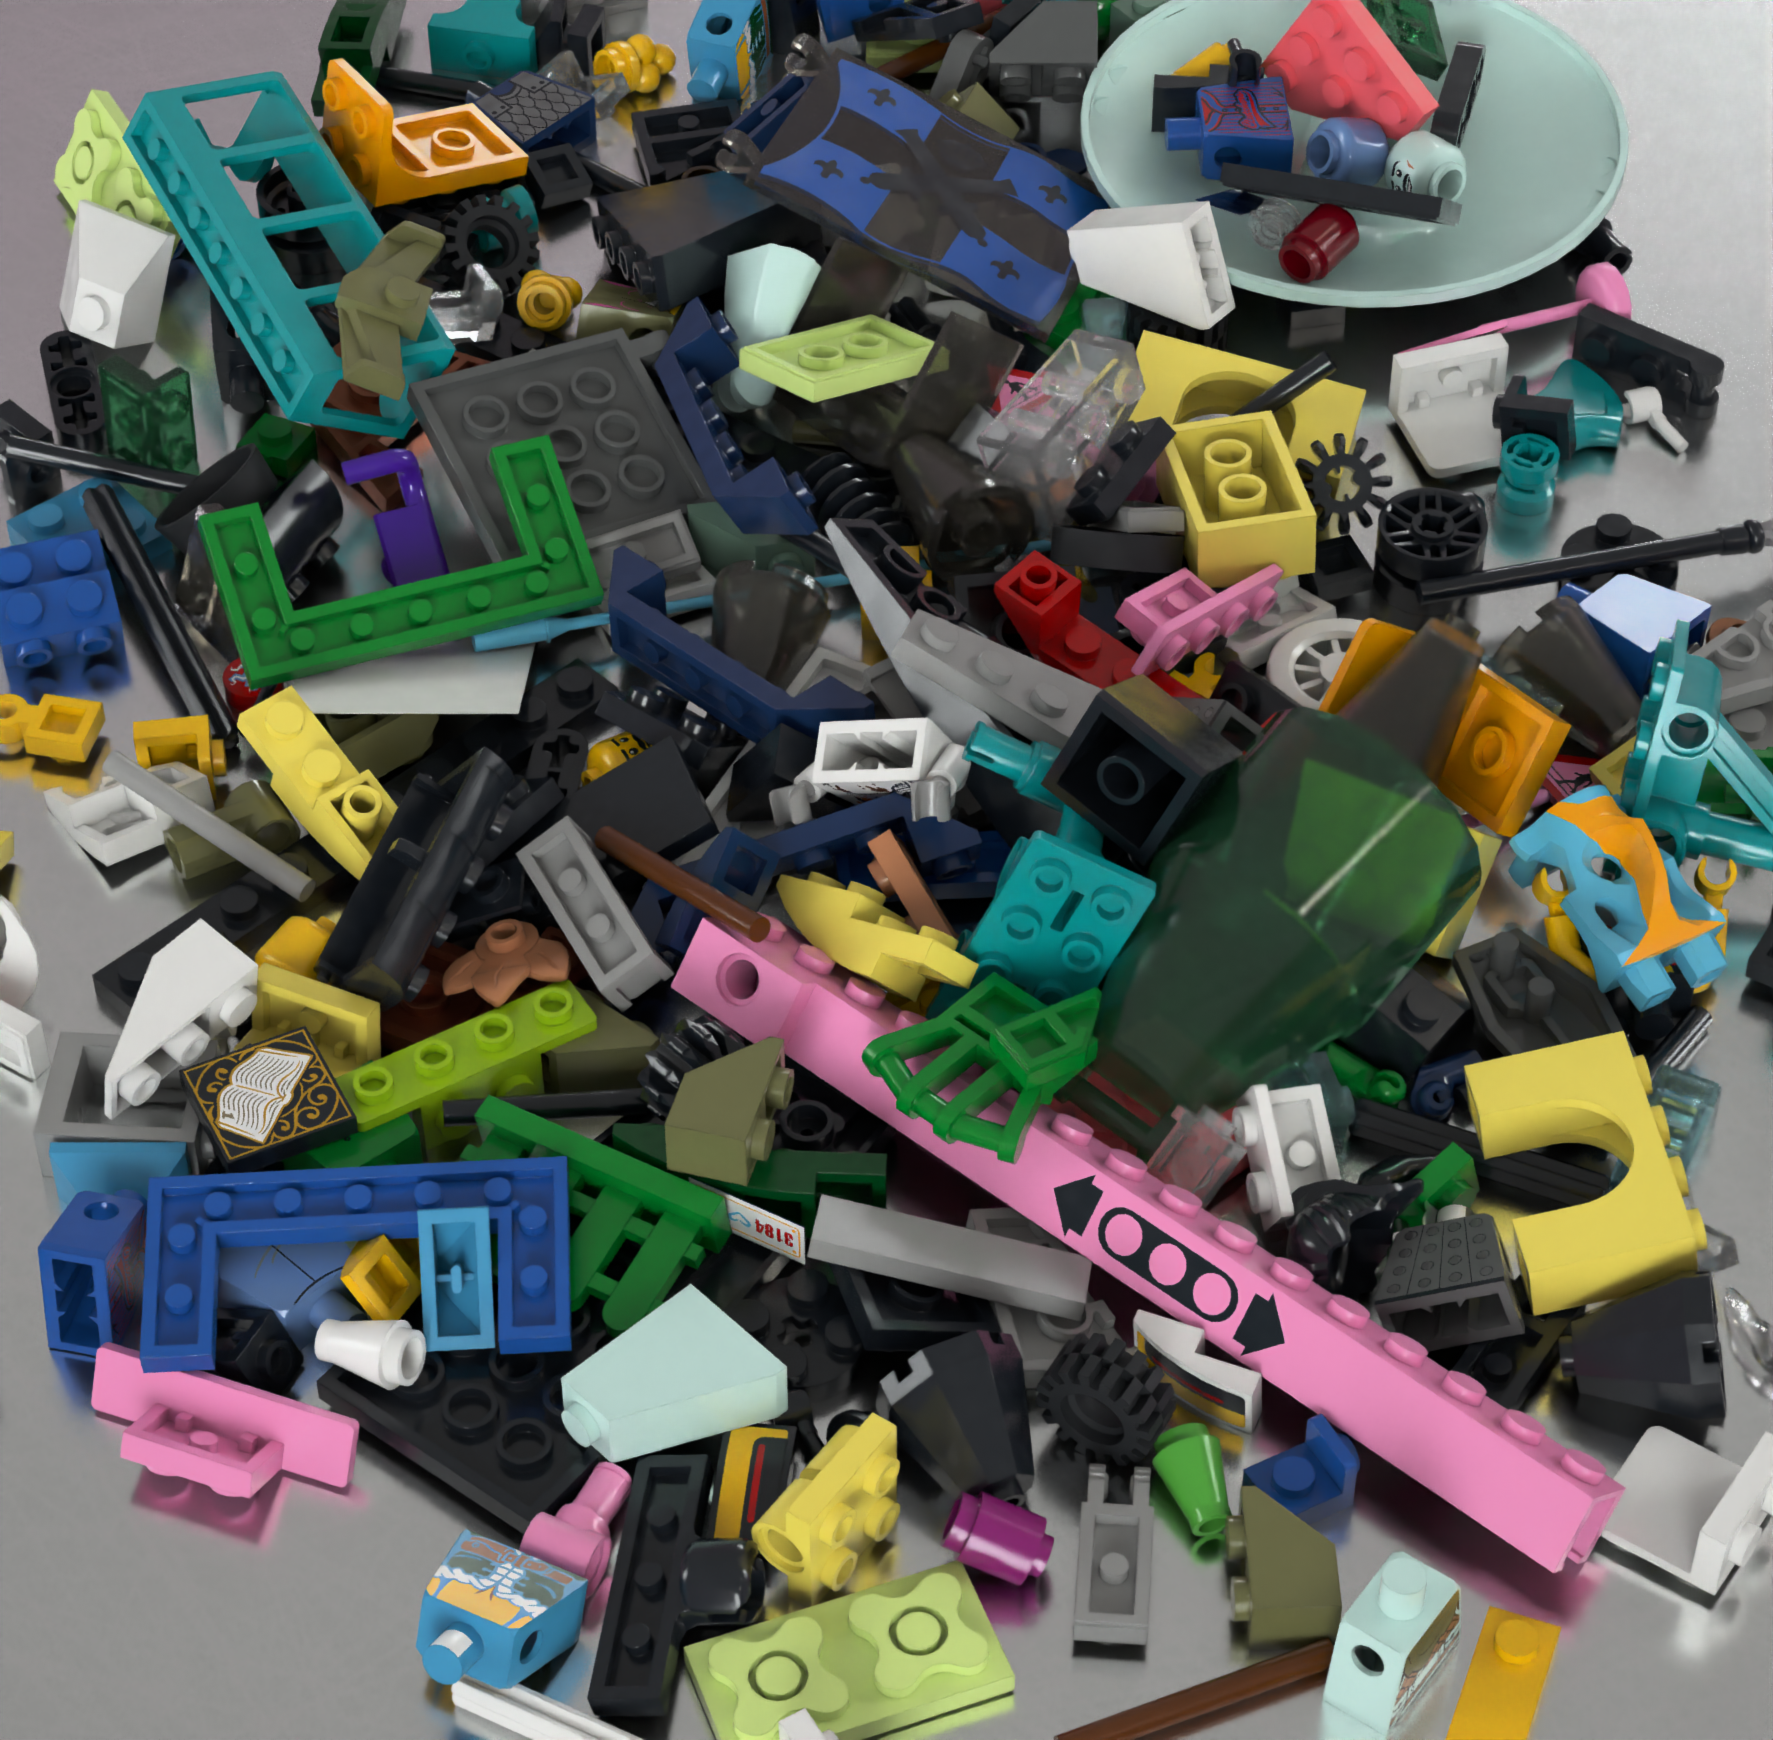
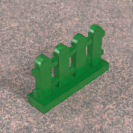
[460,1094,732,1338]

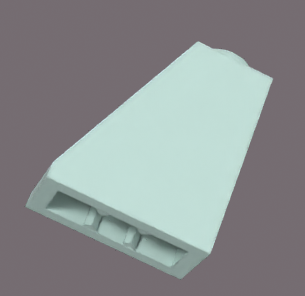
[561,1284,788,1463]

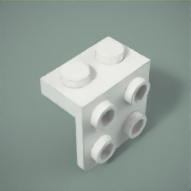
[1388,332,1509,478]
[1600,1426,1773,1596]

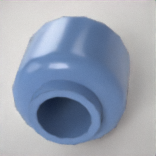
[1306,117,1390,186]

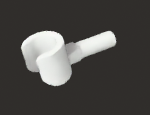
[1622,386,1689,453]

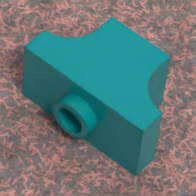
[427,0,538,79]

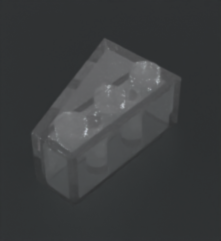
[976,329,1146,542]

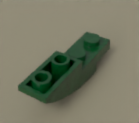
[311,0,407,117]
[612,1123,887,1238]

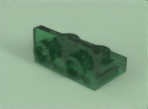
[1360,0,1448,81]
[98,354,198,471]

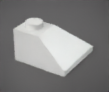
[59,199,175,349]

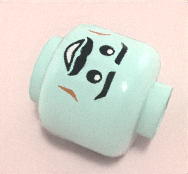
[1384,130,1467,202]

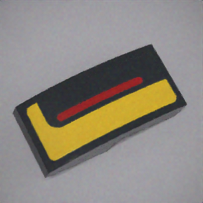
[707,1423,798,1562]

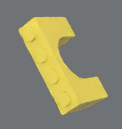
[1104,330,1367,518]
[1464,1031,1707,1316]

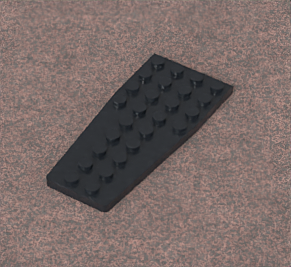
[316,1029,897,1534]

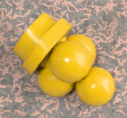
[593,34,676,95]
[517,269,583,331]

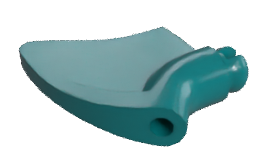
[1534,359,1623,452]

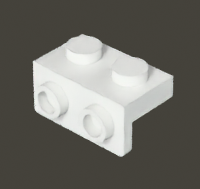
[1232,1084,1341,1232]

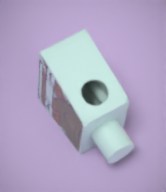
[1322,1551,1461,1737]

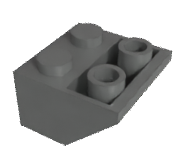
[988,1,1098,103]

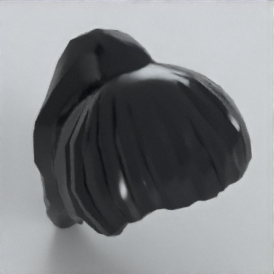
[1285,1178,1424,1300]

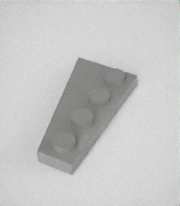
[890,609,1102,749]

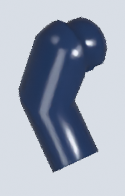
[1409,1048,1483,1121]

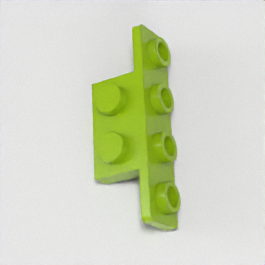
[335,979,597,1151]

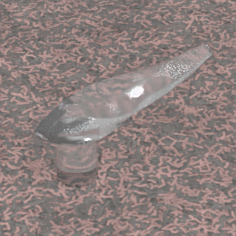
[1725,1287,1773,1376]

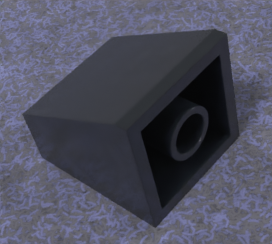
[1041,674,1245,866]

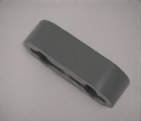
[927,29,994,106]

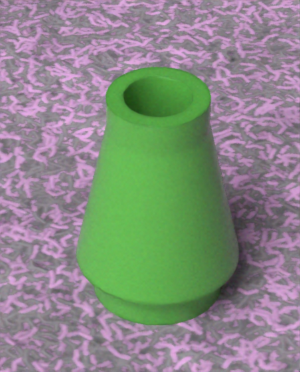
[1152,1423,1232,1536]

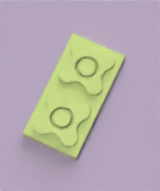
[53,89,181,262]
[684,1561,1015,1740]

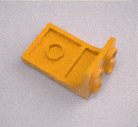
[319,58,529,207]
[1316,618,1572,838]

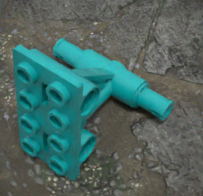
[1601,619,1773,881]
[925,720,1216,1020]

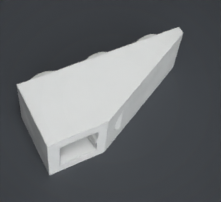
[105,918,258,1120]

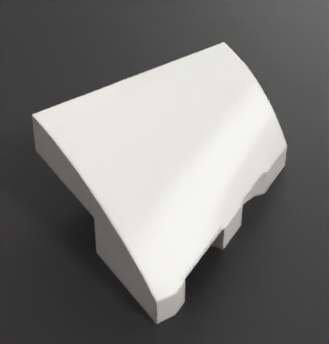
[43,761,216,867]

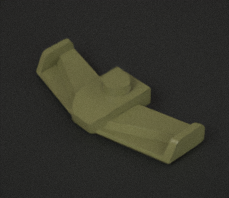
[334,221,446,401]

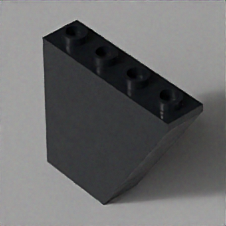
[592,158,823,312]

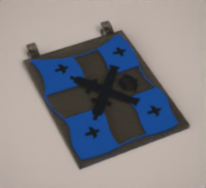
[715,34,1111,343]

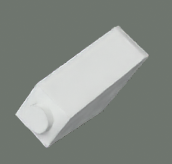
[1067,201,1236,330]

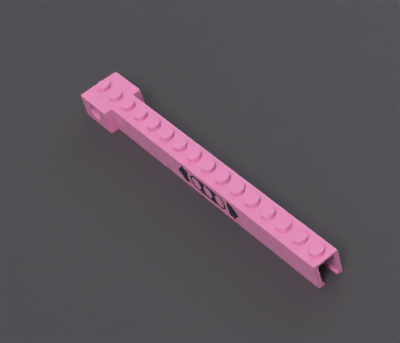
[671,912,1626,1573]

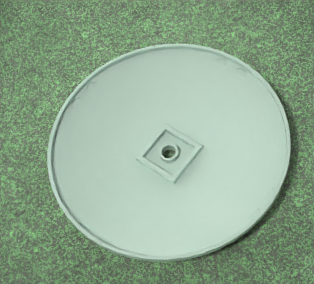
[1080,0,1628,308]

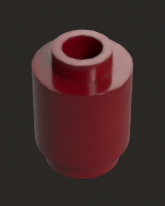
[1278,203,1359,283]

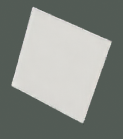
[293,636,536,714]

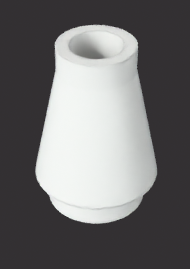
[314,1319,426,1390]

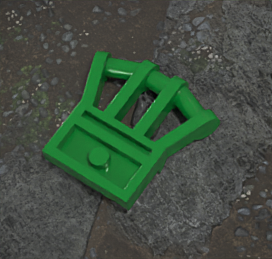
[861,972,1099,1165]

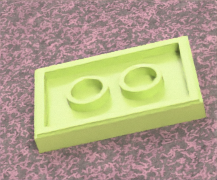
[739,314,947,403]

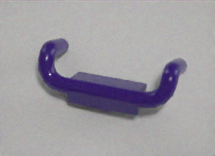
[341,448,463,642]

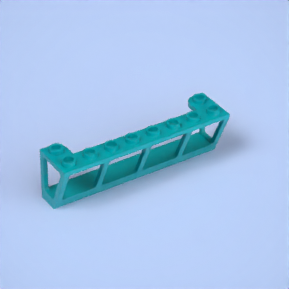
[122,71,456,439]

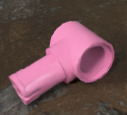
[519,1462,632,1599]

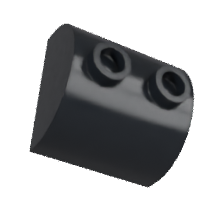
[193,459,343,603]

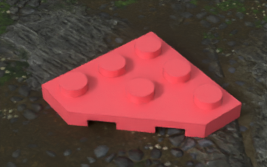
[1261,0,1440,141]

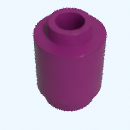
[940,1491,1054,1586]

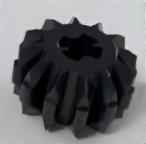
[1295,433,1393,535]
[637,1015,746,1122]

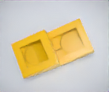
[340,1234,421,1320]

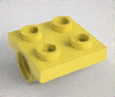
[751,1412,900,1608]

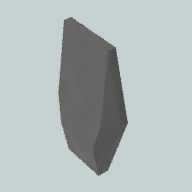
[1452,928,1636,1057]

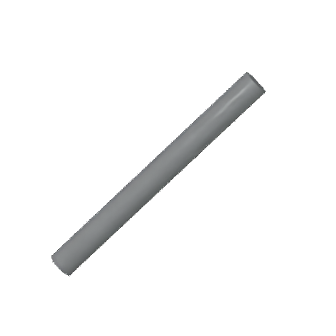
[102,750,316,902]

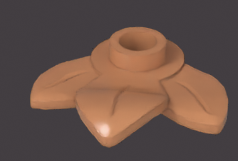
[442,919,571,1007]

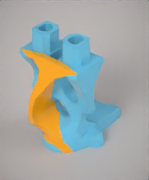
[1508,785,1728,1012]

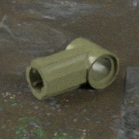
[163,780,301,881]

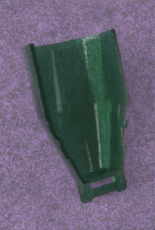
[1053,706,1482,1170]

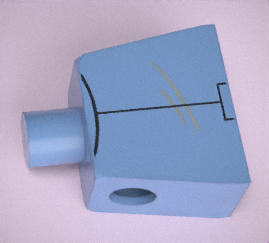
[218,1242,368,1350]

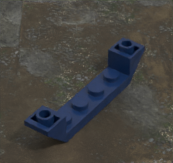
[654,296,819,535]
[608,545,875,744]
[631,792,982,965]

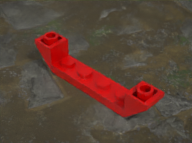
[994,550,1326,795]

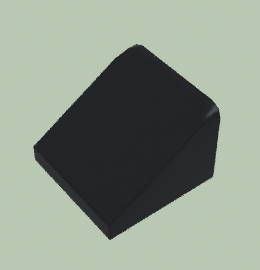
[533,0,568,65]

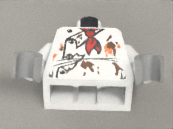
[769,718,971,827]

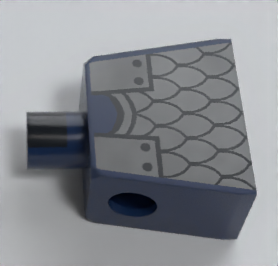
[465,71,597,186]

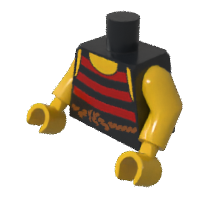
[1532,857,1737,1040]

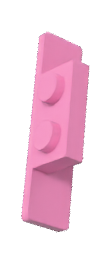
[1114,563,1284,676]
[91,1342,359,1499]

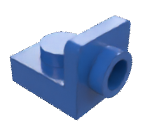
[1242,1413,1360,1525]

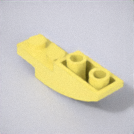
[237,685,398,881]
[776,872,979,1002]

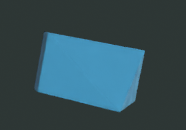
[49,1142,193,1205]
[417,1206,496,1352]

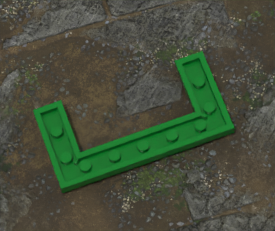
[198,435,604,690]

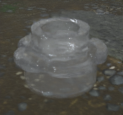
[1247,198,1302,250]

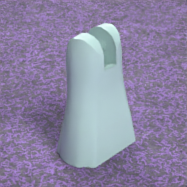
[712,243,822,414]

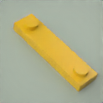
[1445,1606,1561,1740]

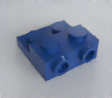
[0,529,124,668]

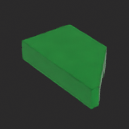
[989,986,1102,1091]

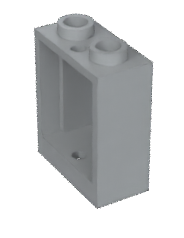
[33,1032,221,1177]

